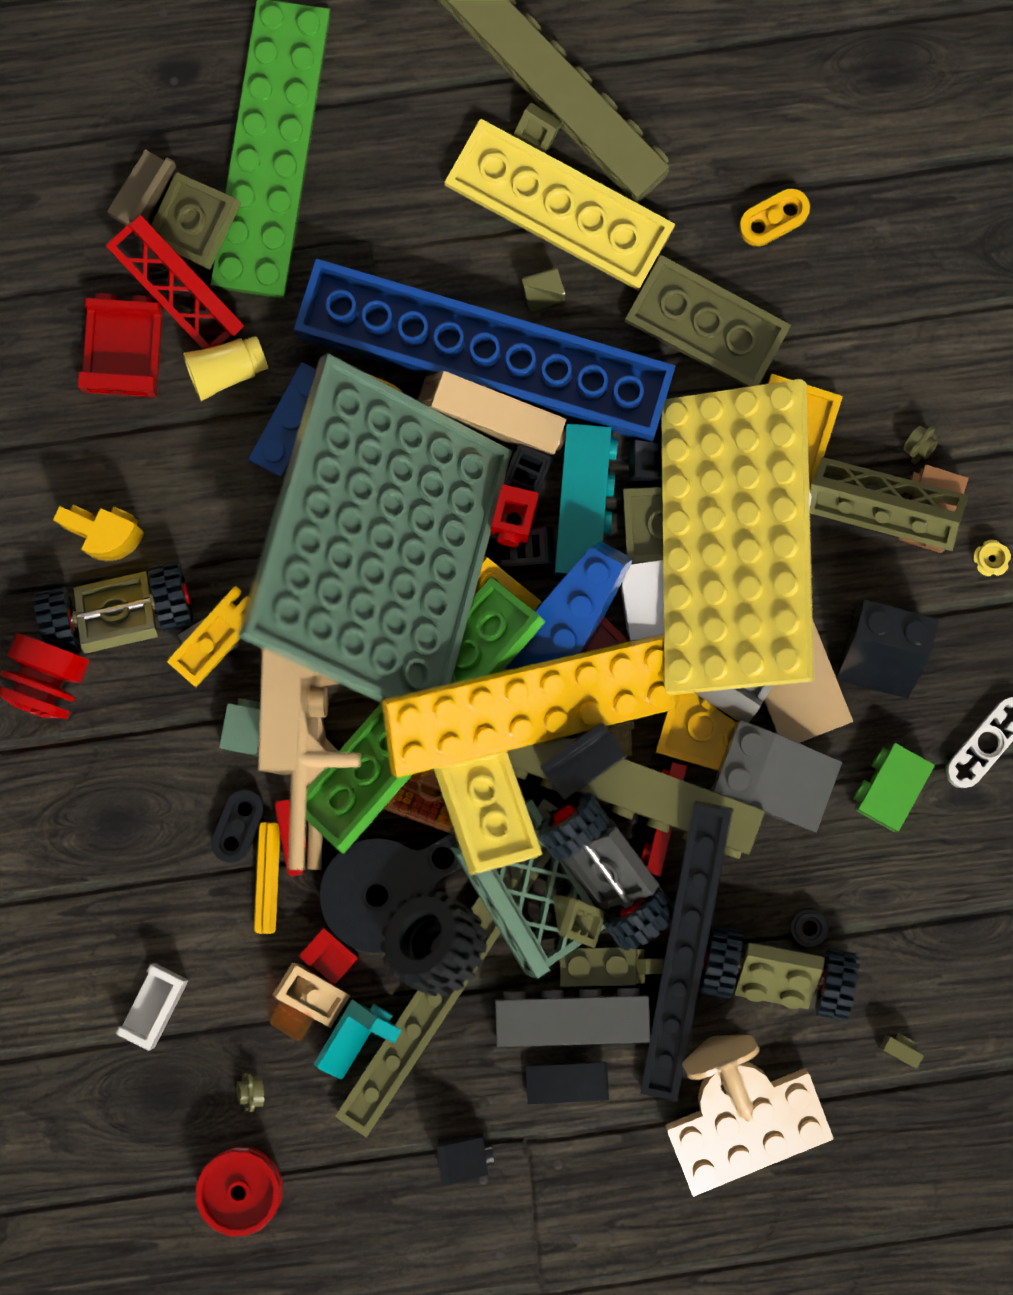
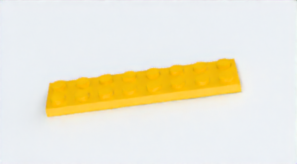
[382,634,676,778]

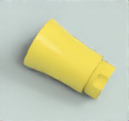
[183,336,268,402]

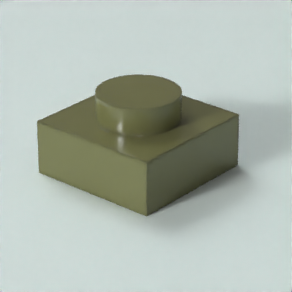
[513,103,562,153]
[878,1033,924,1069]

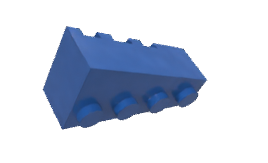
[506,541,633,670]

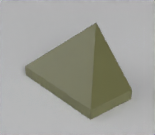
[552,894,606,948]

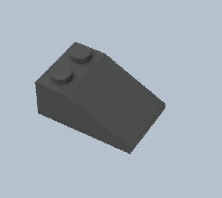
[711,720,842,833]

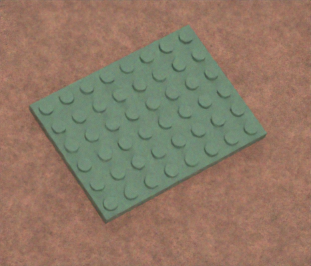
[238,354,512,702]

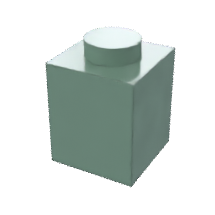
[219,698,261,756]

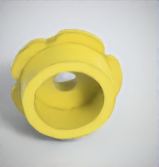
[974,540,1011,576]

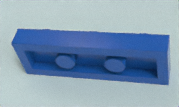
[248,362,316,478]

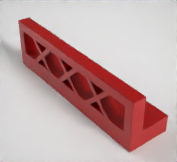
[105,215,244,349]

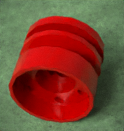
[0,633,91,720]

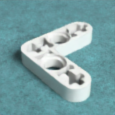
[946,697,1013,788]

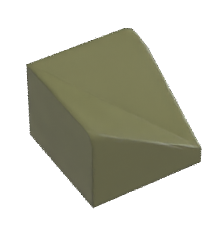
[522,268,566,311]

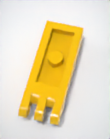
[167,586,249,688]

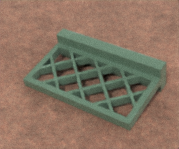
[450,799,605,978]

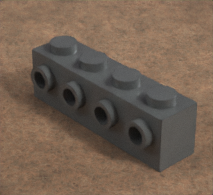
[496,988,650,1047]

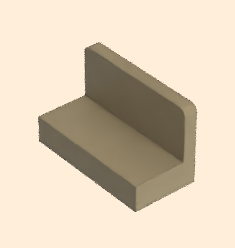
[107,149,179,225]

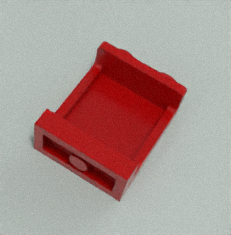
[78,293,164,398]

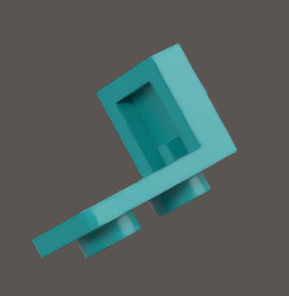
[314,1000,402,1079]

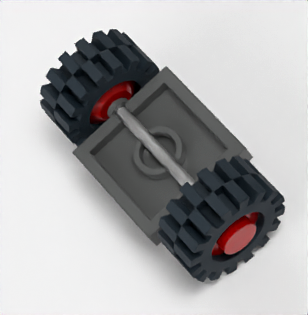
[535,792,675,950]

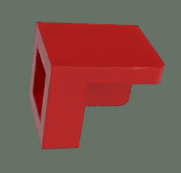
[298,927,359,984]

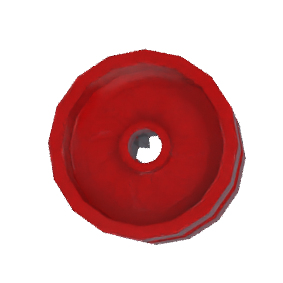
[196,1146,284,1236]

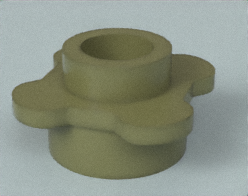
[904,426,938,464]
[236,1073,264,1112]

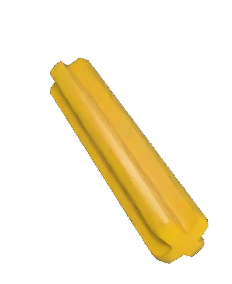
[253,822,280,934]

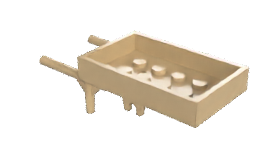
[259,648,361,870]

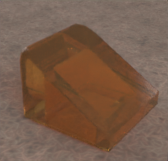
[270,1001,315,1041]

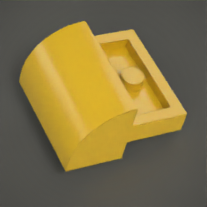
[53,505,145,561]

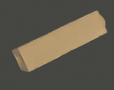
[417,371,567,455]

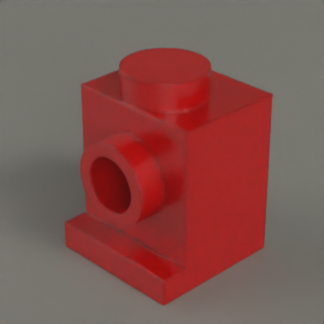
[491,484,539,547]

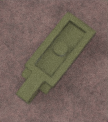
[560,947,665,987]

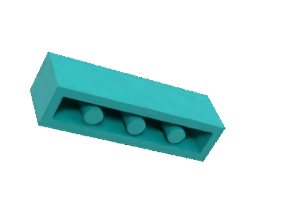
[554,424,618,577]

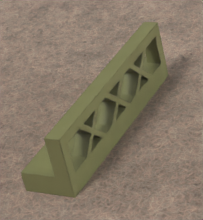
[810,457,968,551]

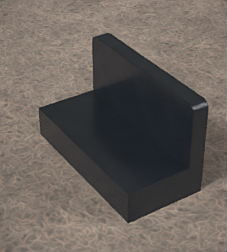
[540,722,627,801]

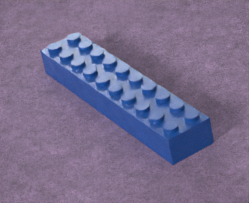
[294,259,675,442]

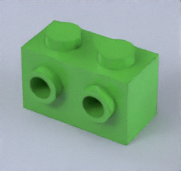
[853,743,935,832]

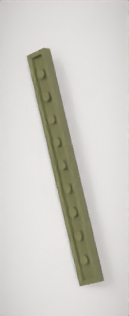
[335,799,558,1138]

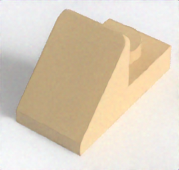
[273,963,350,1028]

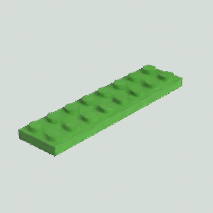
[211,0,331,299]
[306,577,545,854]

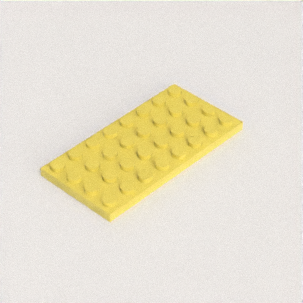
[661,379,814,695]

